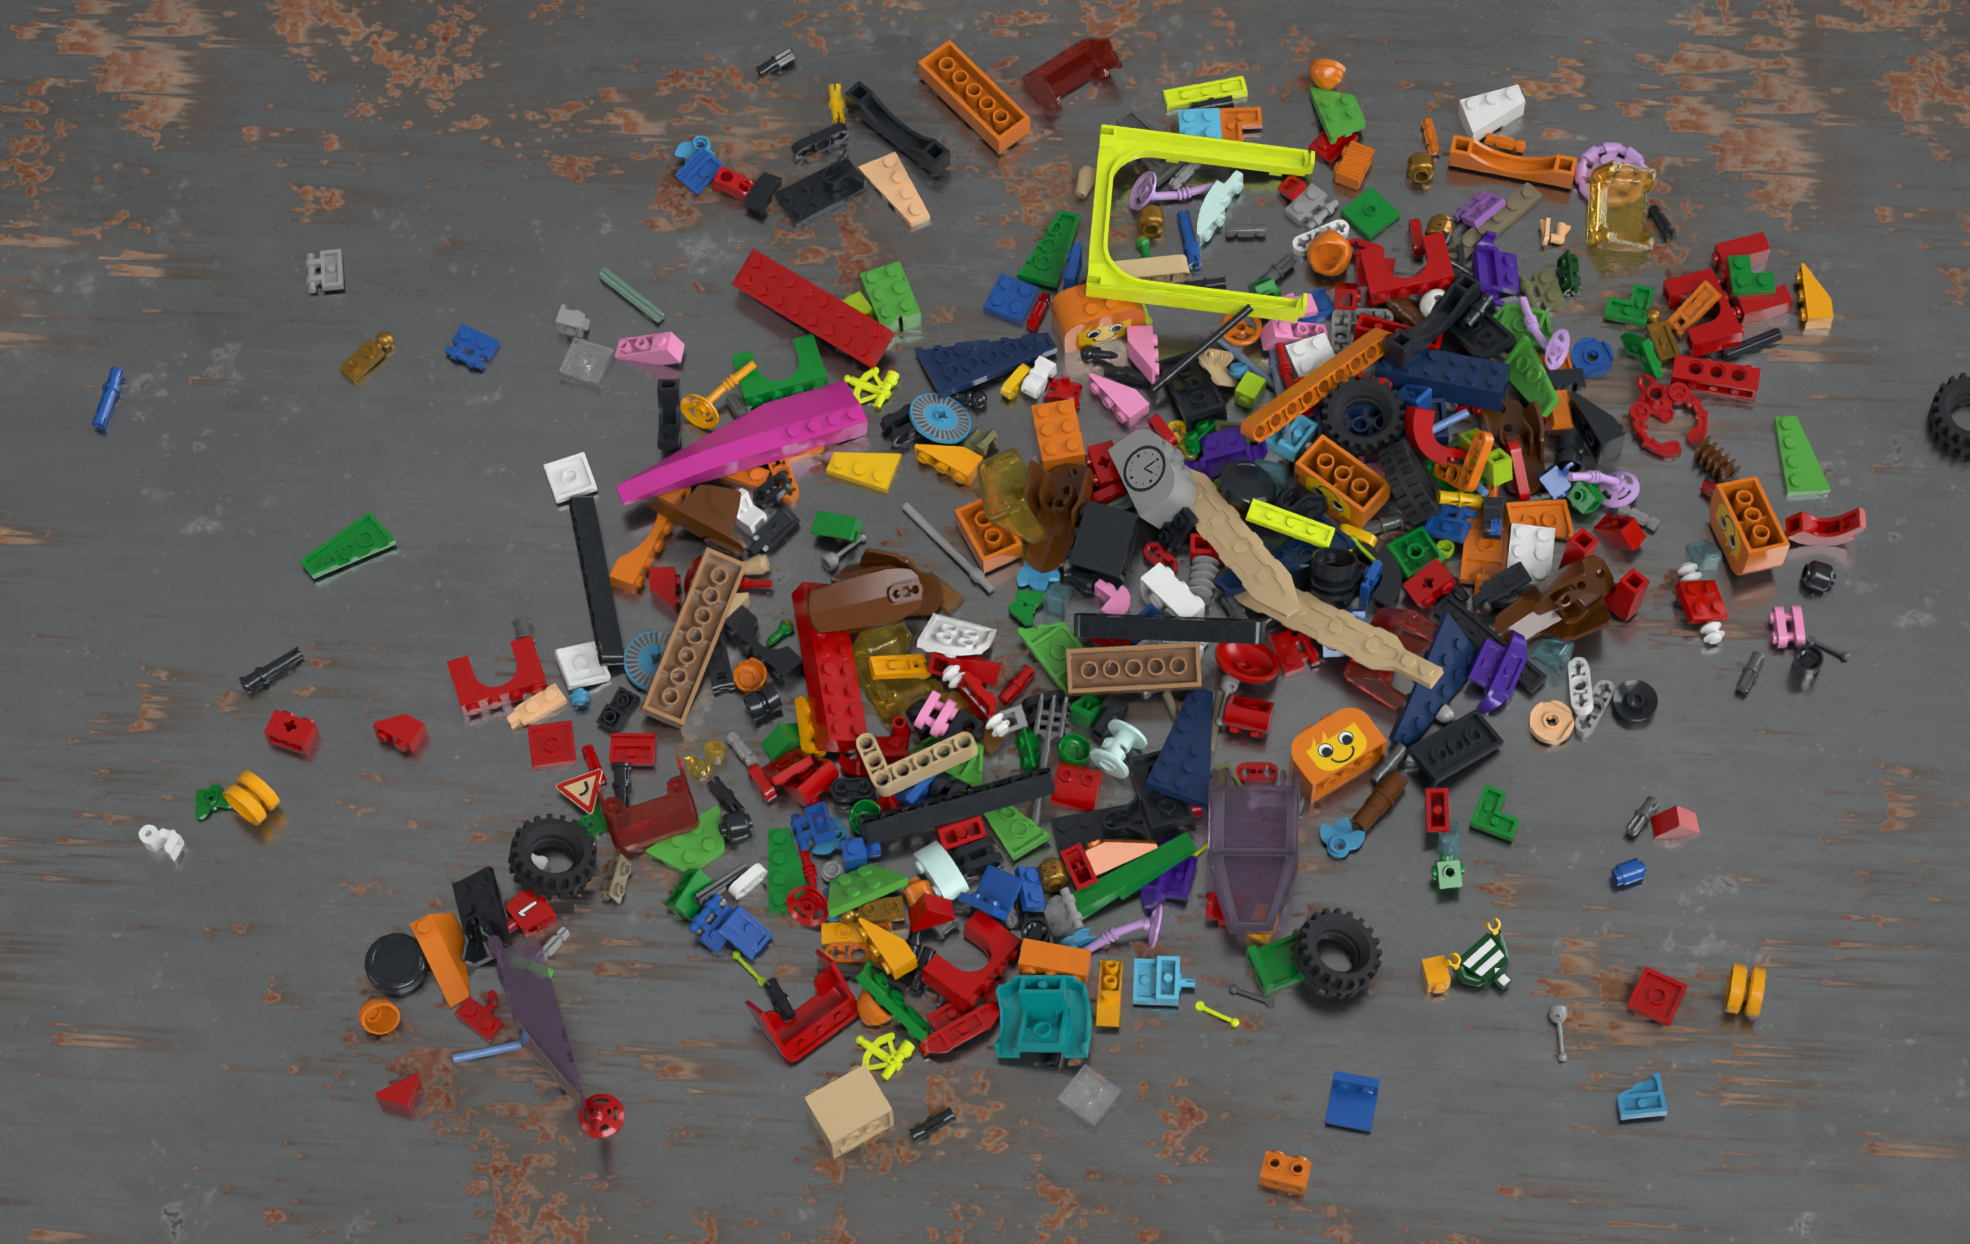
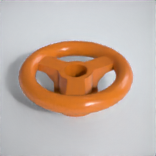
[1220,314,1262,346]

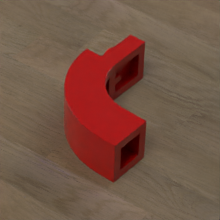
[1404,406,1468,465]
[1785,507,1866,546]

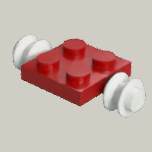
[1674,562,1729,644]
[942,665,1010,737]

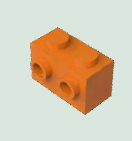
[1259,1150,1312,1195]

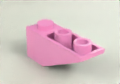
[1260,319,1330,351]
[1127,325,1159,384]
[615,332,685,365]
[1088,373,1149,428]

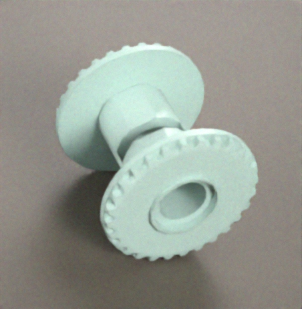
[1089,719,1147,778]

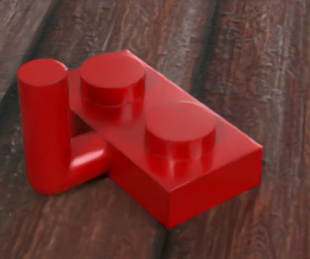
[454,990,504,1042]

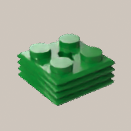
[1386,526,1445,581]

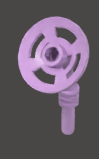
[1129,171,1213,210]
[1519,296,1570,370]
[1567,470,1640,508]
[1081,904,1163,953]

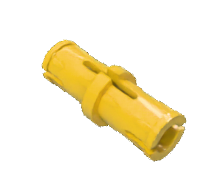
[828,84,846,124]
[1436,490,1483,508]

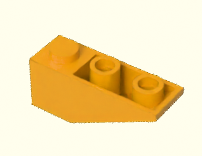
[1795,263,1834,329]
[914,444,983,486]
[857,917,918,980]
[1096,960,1123,1027]

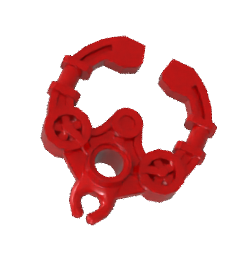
[1628,373,1709,458]

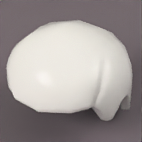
[1420,288,1446,318]

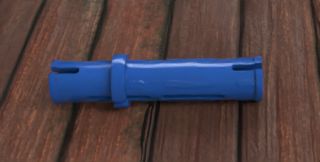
[1177,210,1202,269]
[91,367,124,429]

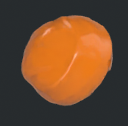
[1307,230,1352,276]

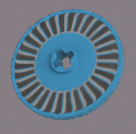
[909,393,971,444]
[623,630,671,691]

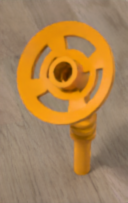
[680,360,757,429]

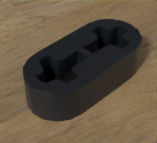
[753,474,792,508]

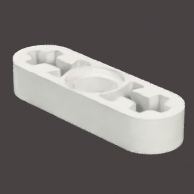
[1292,219,1349,257]
[1568,657,1593,716]

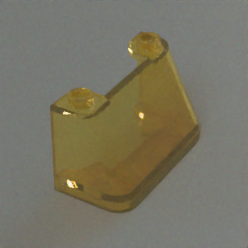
[1587,160,1657,253]
[977,447,1047,543]
[852,622,944,723]

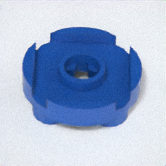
[1571,337,1614,380]

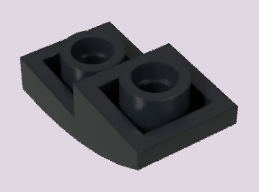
[743,172,782,212]
[1156,507,1198,553]
[596,686,640,733]

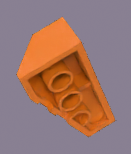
[410,913,471,1009]

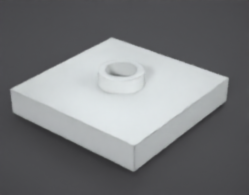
[543,452,598,504]
[554,641,611,690]

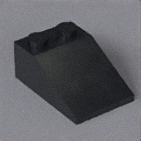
[1569,392,1626,465]

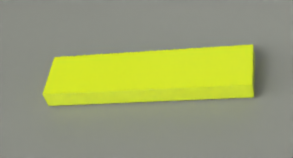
[1163,76,1248,111]
[1245,498,1336,548]

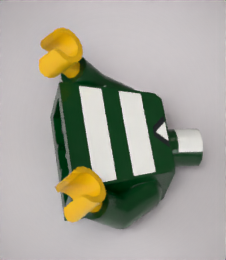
[1444,917,1512,990]

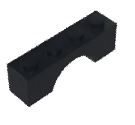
[724,605,804,686]

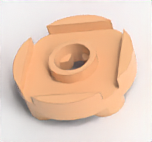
[1529,700,1574,746]

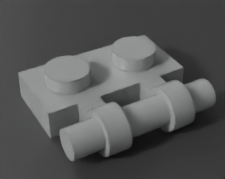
[1284,183,1339,231]
[305,249,344,293]
[1043,887,1084,944]

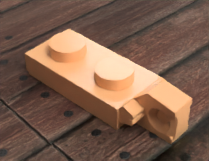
[506,683,567,729]

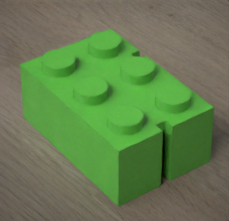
[860,261,921,333]

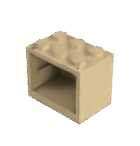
[804,1064,894,1158]

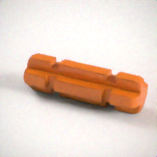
[1421,117,1441,156]
[1485,133,1526,153]

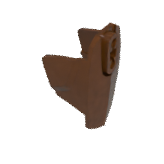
[1480,398,1545,495]
[646,484,747,557]
[839,548,944,616]

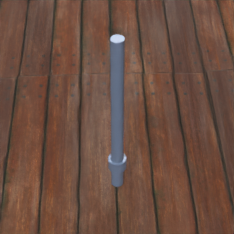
[1217,337,1315,420]
[1268,349,1292,440]

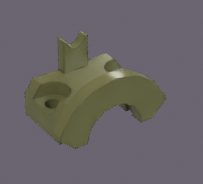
[962,427,999,458]

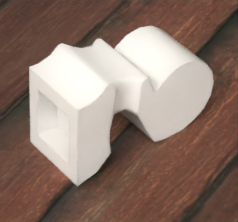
[1021,355,1057,399]
[139,825,185,862]

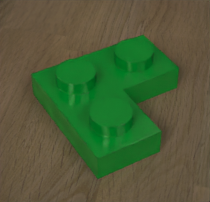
[1727,255,1776,297]
[1603,284,1655,328]
[1620,332,1663,379]
[1469,785,1520,842]

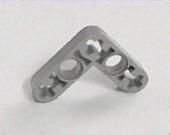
[1331,308,1394,355]

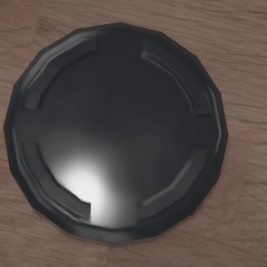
[1218,460,1276,511]
[364,933,428,995]

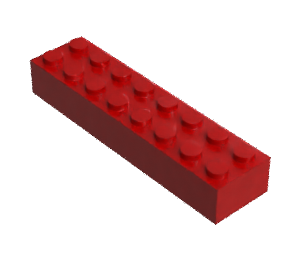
[731,248,896,370]
[791,581,867,754]

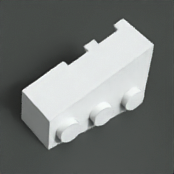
[1458,84,1525,141]

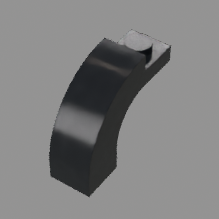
[657,379,682,450]
[1353,541,1402,616]

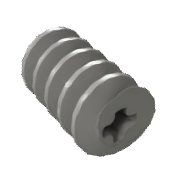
[1187,555,1219,605]

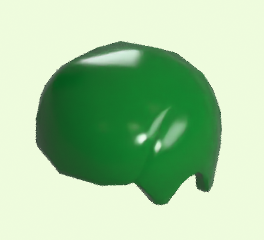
[1057,733,1091,765]
[848,799,881,835]

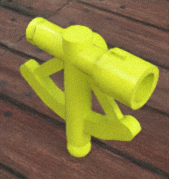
[843,367,900,410]
[856,1032,915,1081]

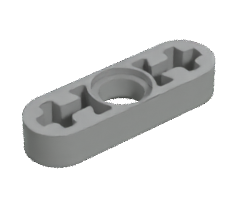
[1574,680,1615,737]

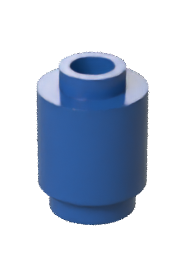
[1611,858,1647,886]

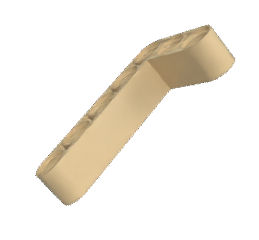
[856,732,978,797]

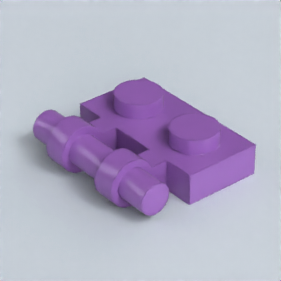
[1452,191,1506,229]

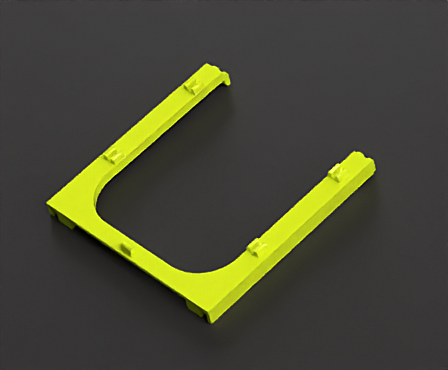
[1085,124,1315,322]

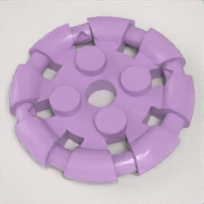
[1574,142,1650,208]

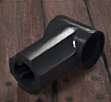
[1089,694,1129,740]

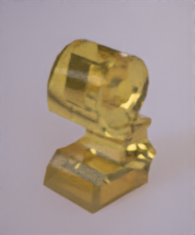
[684,739,727,781]

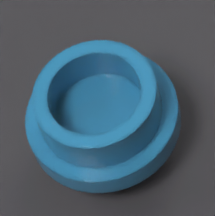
[1228,362,1250,379]
[568,688,590,705]

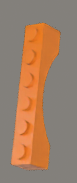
[1448,135,1578,189]
[609,486,691,595]

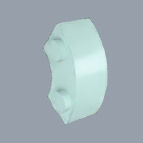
[913,841,970,901]

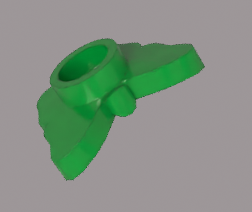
[1008,590,1046,627]
[195,783,232,820]
[577,803,608,841]

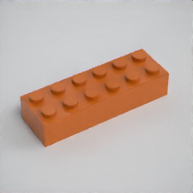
[918,39,1031,154]

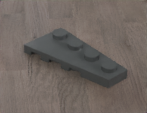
[1116,107,1187,187]

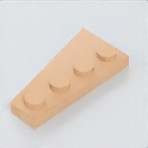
[858,152,930,227]

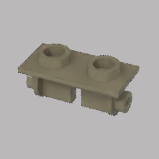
[600,854,632,904]

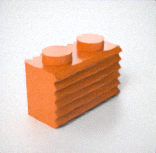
[1333,140,1375,191]

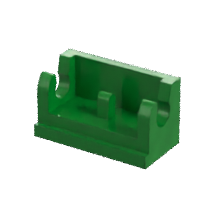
[811,511,863,543]
[664,869,714,920]

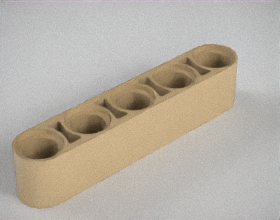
[1086,254,1191,283]

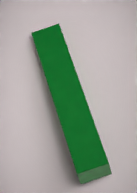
[1072,832,1198,920]

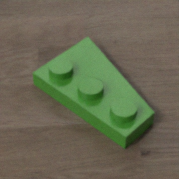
[983,805,1052,861]

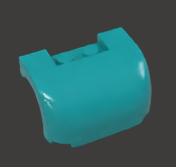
[994,975,1092,1058]

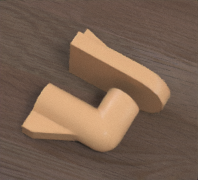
[1539,217,1571,246]

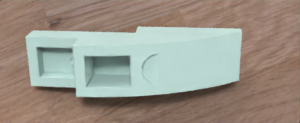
[1197,170,1244,247]

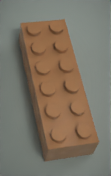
[1066,642,1202,696]

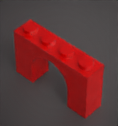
[1360,232,1455,304]
[1711,232,1793,325]
[1662,268,1744,358]
[1558,527,1650,622]
[447,635,548,716]
[921,909,1022,1011]

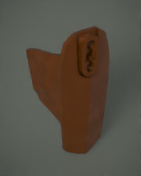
[1023,461,1095,573]
[1494,555,1614,643]
[807,565,923,634]

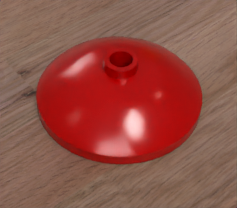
[1214,643,1280,684]

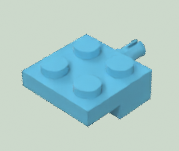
[1178,108,1222,139]
[1259,414,1318,463]
[1133,956,1195,1006]

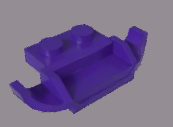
[1471,231,1520,307]
[1184,425,1268,481]
[1466,630,1528,713]
[1140,836,1198,917]

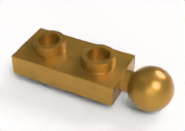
[1646,307,1681,364]
[339,331,393,383]
[838,896,905,925]

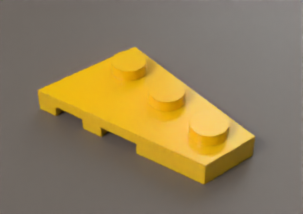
[826,452,902,493]

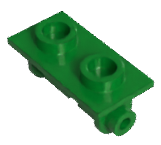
[1178,420,1217,456]
[1015,727,1041,773]

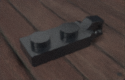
[746,505,800,556]
[1472,561,1532,607]

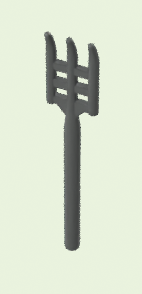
[1030,693,1068,826]

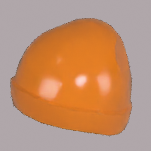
[1309,59,1346,91]
[857,990,892,1026]
[358,998,400,1035]

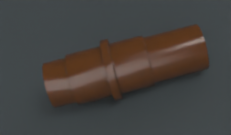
[1385,297,1425,326]
[1350,770,1408,833]

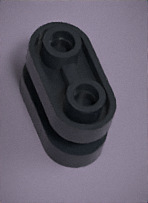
[880,404,922,447]
[1021,689,1070,730]
[830,777,876,810]
[952,836,1004,880]

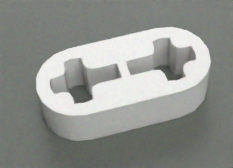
[728,863,768,900]

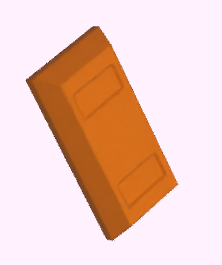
[1549,390,1573,430]

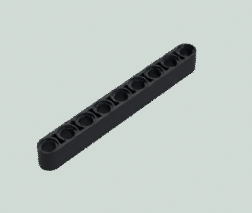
[569,496,624,666]
[1074,613,1266,644]
[858,768,1056,844]

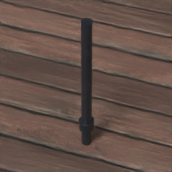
[1150,304,1254,393]

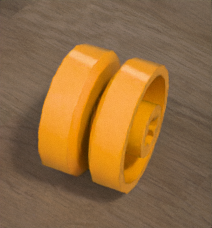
[222,769,280,826]
[1725,963,1766,1017]

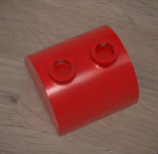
[1223,694,1275,738]
[782,755,839,807]
[1050,761,1104,812]

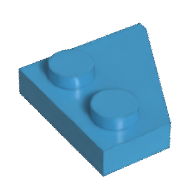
[1616,1072,1667,1120]

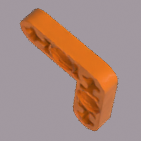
[1433,430,1494,492]
[767,445,825,504]
[825,922,892,966]

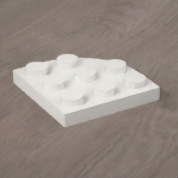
[917,613,997,658]

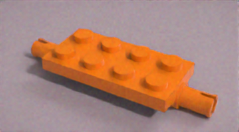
[1460,482,1510,595]

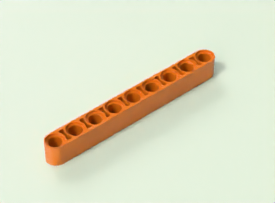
[1240,328,1393,442]

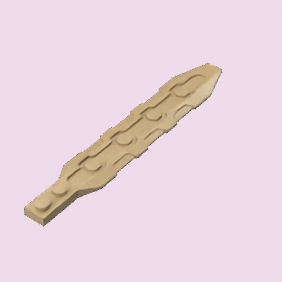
[1190,469,1301,618]
[1216,565,1444,689]

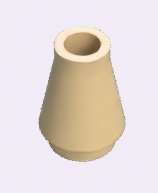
[1075,165,1096,198]
[743,553,770,575]

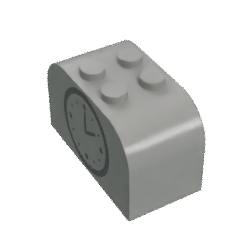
[1108,429,1196,529]

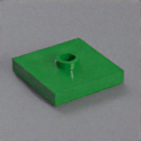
[1341,186,1400,240]

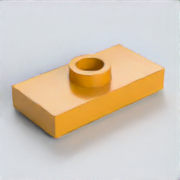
[821,922,867,947]

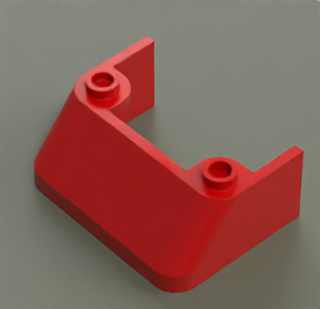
[745,949,859,1062]

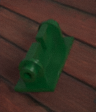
[1557,249,1582,296]

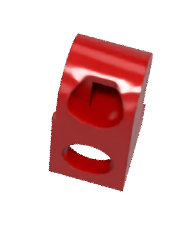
[712,165,754,201]

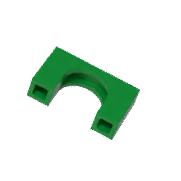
[731,334,828,409]

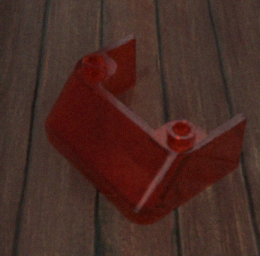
[1021,38,1123,109]
[1343,607,1439,711]
[594,755,700,852]

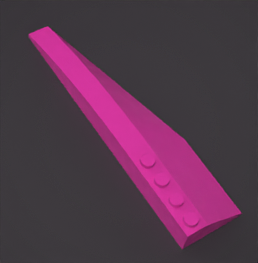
[616,381,868,506]

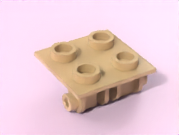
[1198,348,1239,388]

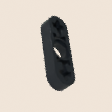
[791,123,849,159]

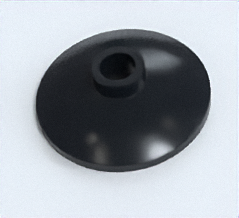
[1613,680,1658,721]

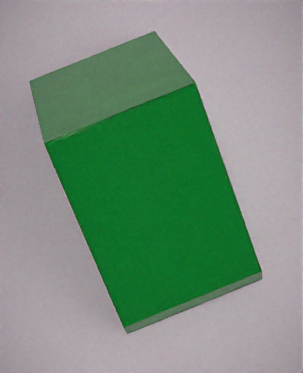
[1070,695,1104,730]
[761,723,801,762]

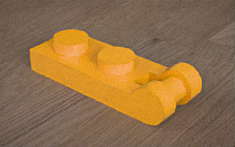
[868,654,931,680]
[794,696,826,757]

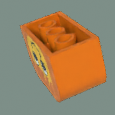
[1051,283,1145,354]
[1294,434,1390,529]
[1709,476,1790,576]
[1289,708,1387,804]

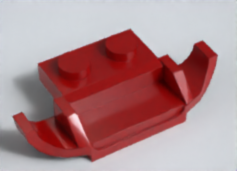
[839,735,925,779]
[918,1002,1000,1057]

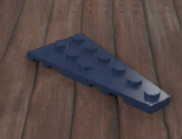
[915,332,1057,399]
[1214,515,1356,598]
[1388,612,1478,749]
[1145,688,1213,810]

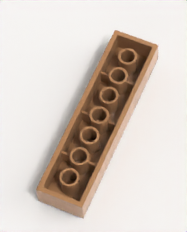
[639,547,748,729]

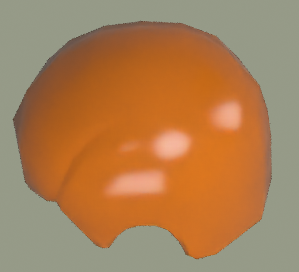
[733,658,767,693]

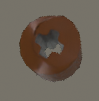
[1694,436,1741,483]

